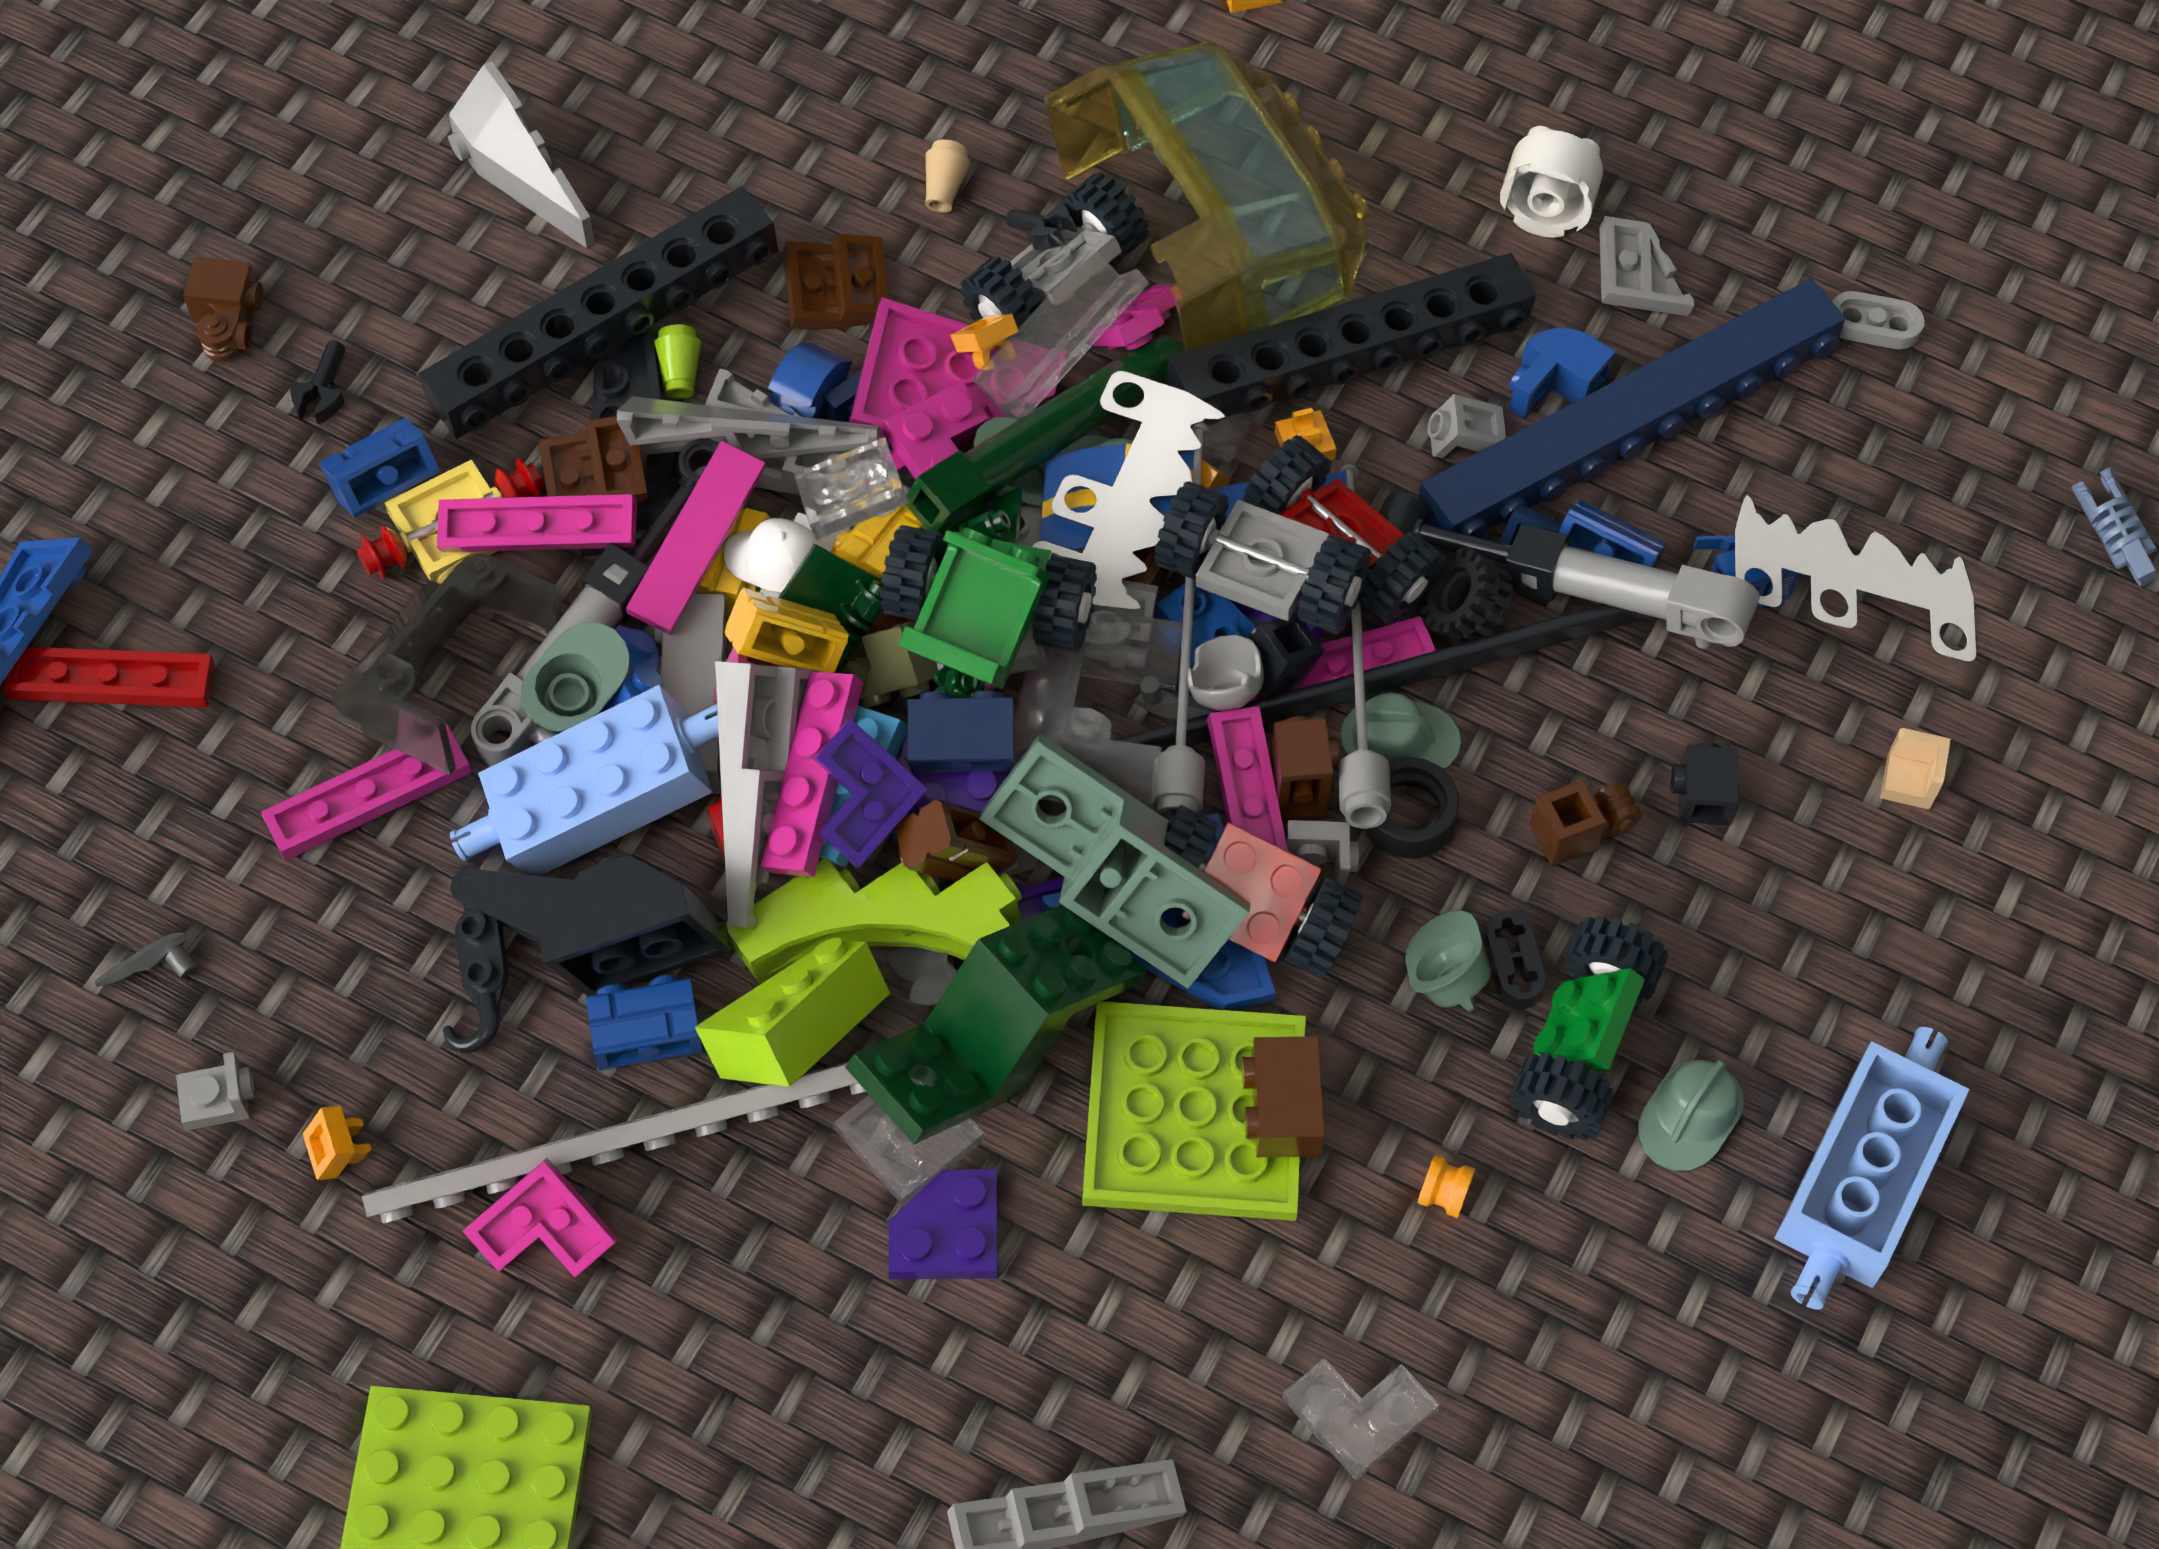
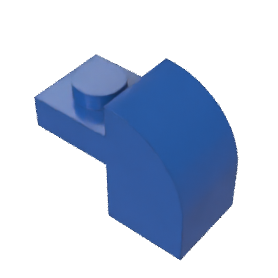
[1509,328,1616,420]
[768,343,853,419]

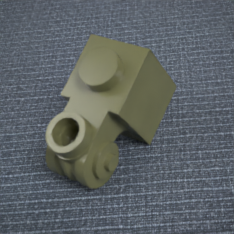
[839,620,938,708]

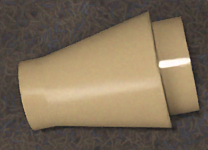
[925,140,971,213]

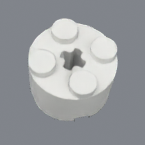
[1500,126,1603,238]

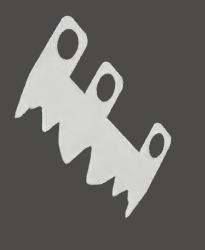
[1032,371,1225,609]
[1735,495,1976,662]

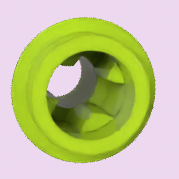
[654,324,702,399]

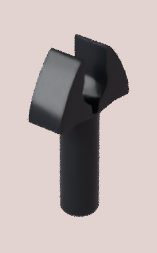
[1006,203,1077,250]
[290,340,345,424]

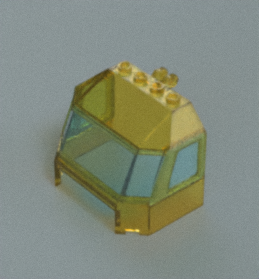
[1043,41,1370,351]

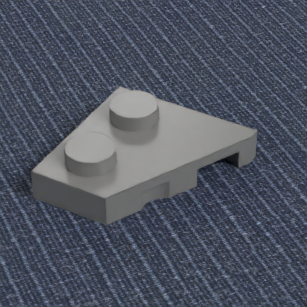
[1599,216,1694,316]

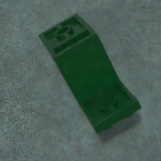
[845,905,1146,1145]

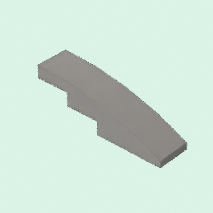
[947,1459,1187,1549]

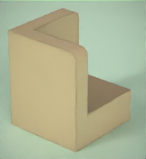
[1880,728,1951,810]

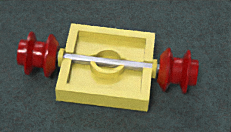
[356,458,545,584]

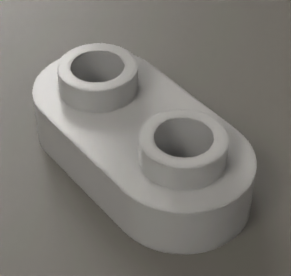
[1832,291,1925,349]

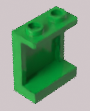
[898,527,1050,690]

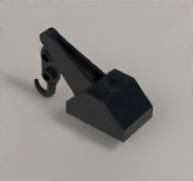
[443,855,731,1053]

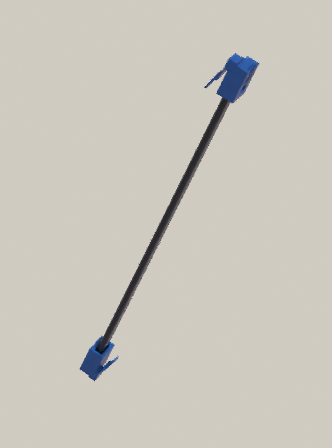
[890,535,1800,843]

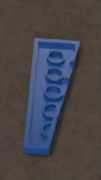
[0,537,94,685]

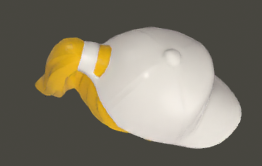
[724,518,825,594]

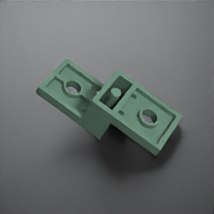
[979,734,1250,989]

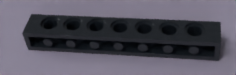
[418,186,779,439]
[1164,252,1537,425]

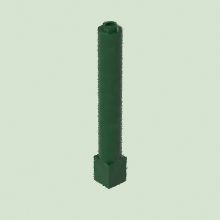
[902,334,1183,533]

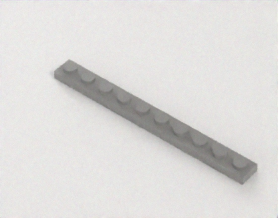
[362,1061,866,1223]

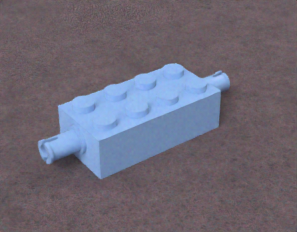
[450,685,719,876]
[1774,1027,1970,1310]

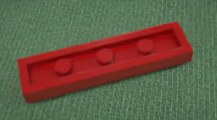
[2,647,215,708]

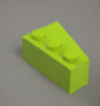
[695,938,890,1087]

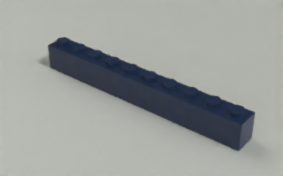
[1418,278,1846,551]

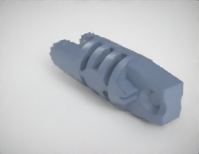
[2071,467,2157,588]

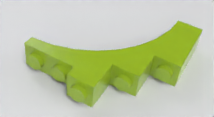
[727,859,1022,984]

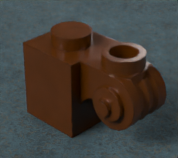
[183,257,263,362]
[1529,780,1642,867]

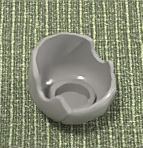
[1186,635,1264,711]

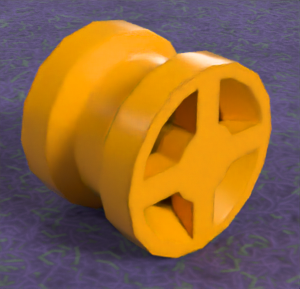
[1417,1154,1475,1218]

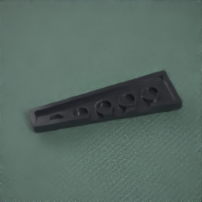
[581,325,673,556]

